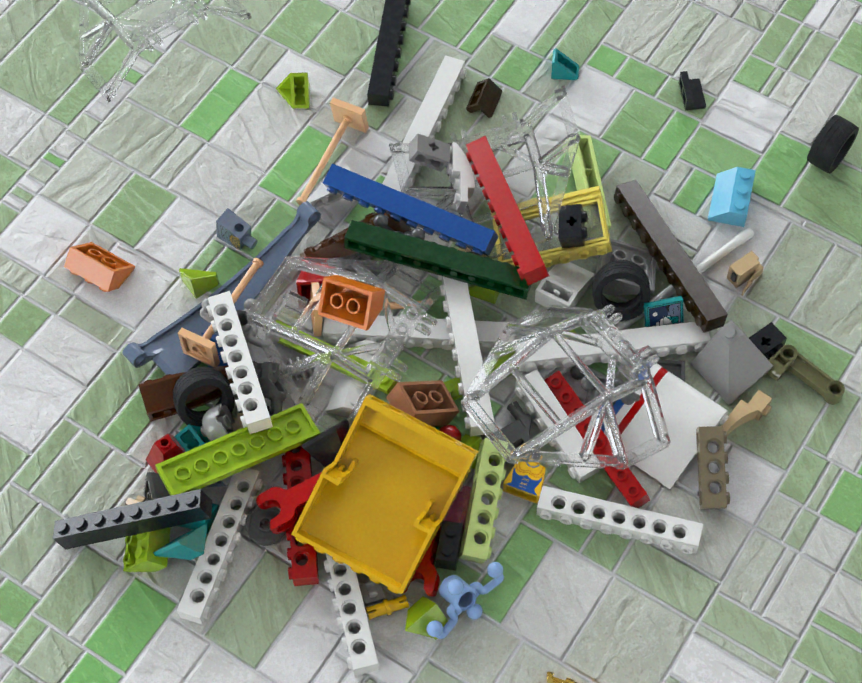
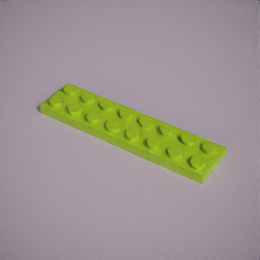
[155,403,320,496]

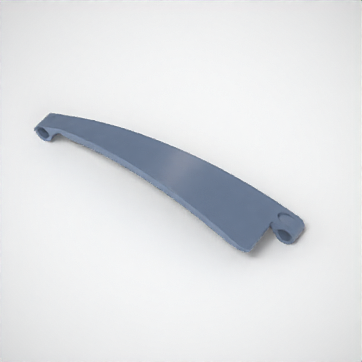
[122,201,321,375]

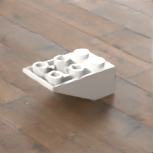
[535,262,595,318]

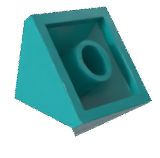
[153,524,207,560]

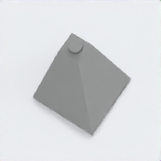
[594,238,656,296]
[691,320,774,406]

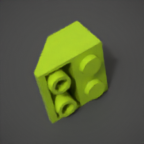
[123,528,171,572]

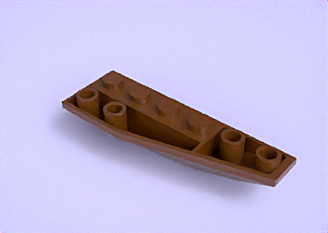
[300,212,412,261]
[138,361,255,422]

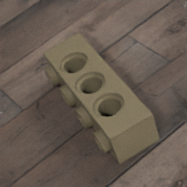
[696,426,730,510]

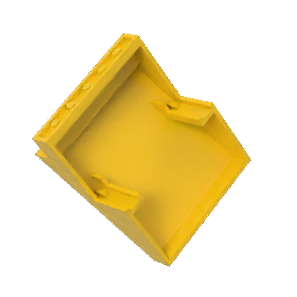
[291,394,479,594]

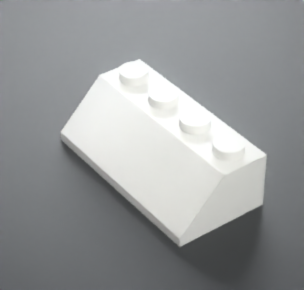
[326,340,386,419]

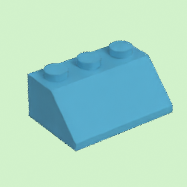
[708,167,756,227]

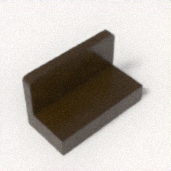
[466,78,503,118]

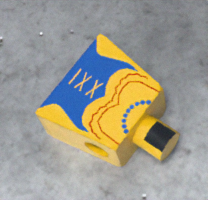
[503,453,546,504]

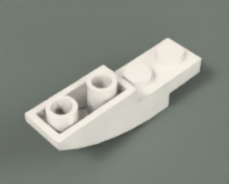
[446,142,475,213]

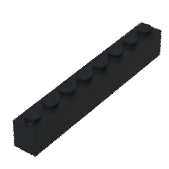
[367,0,411,107]
[53,489,212,550]

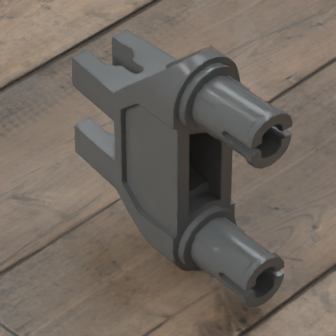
[237,362,287,416]
[480,401,537,467]

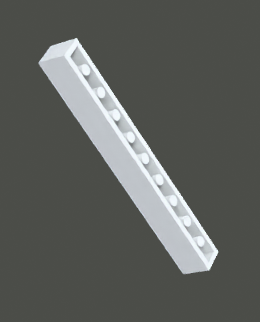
[382,55,467,195]
[437,275,495,437]
[322,315,516,353]
[515,322,711,372]

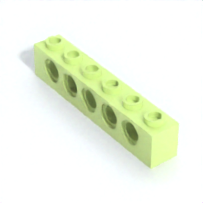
[458,438,510,564]

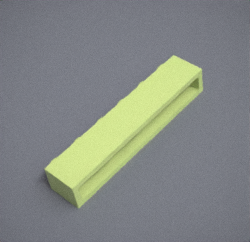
[568,135,611,238]

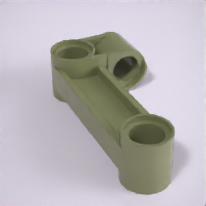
[766,345,845,405]

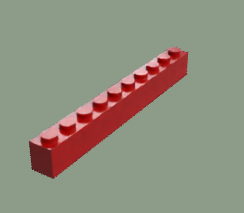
[465,136,549,286]

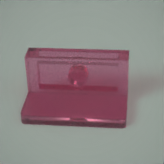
[441,486,471,531]

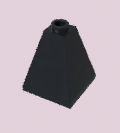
[302,419,350,467]

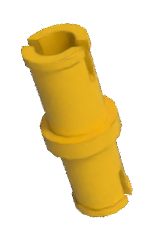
[365,595,409,620]

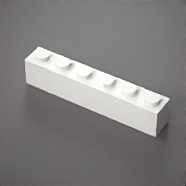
[515,369,601,483]

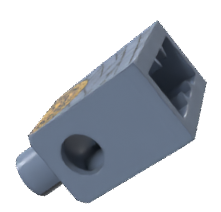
[216,208,258,250]

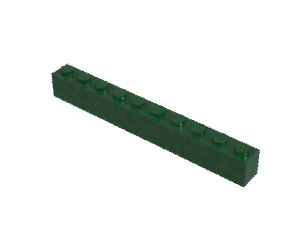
[344,220,532,300]

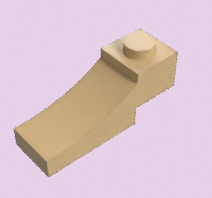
[721,390,772,436]

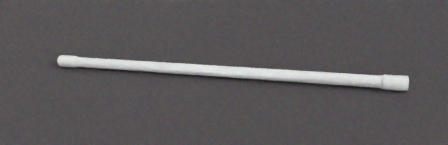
[521,227,755,404]

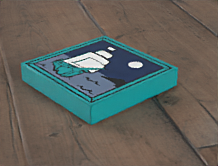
[644,296,684,327]

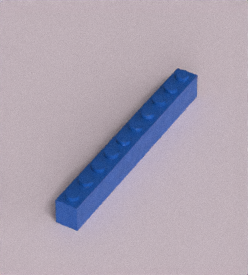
[323,163,499,257]

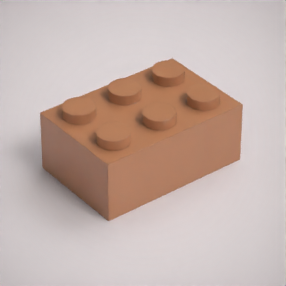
[386,380,459,427]

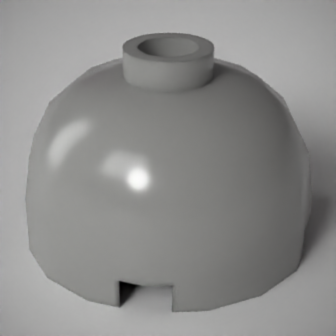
[201,404,236,441]

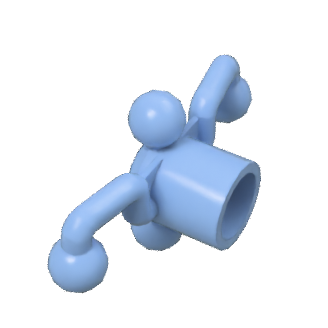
[426,562,504,639]

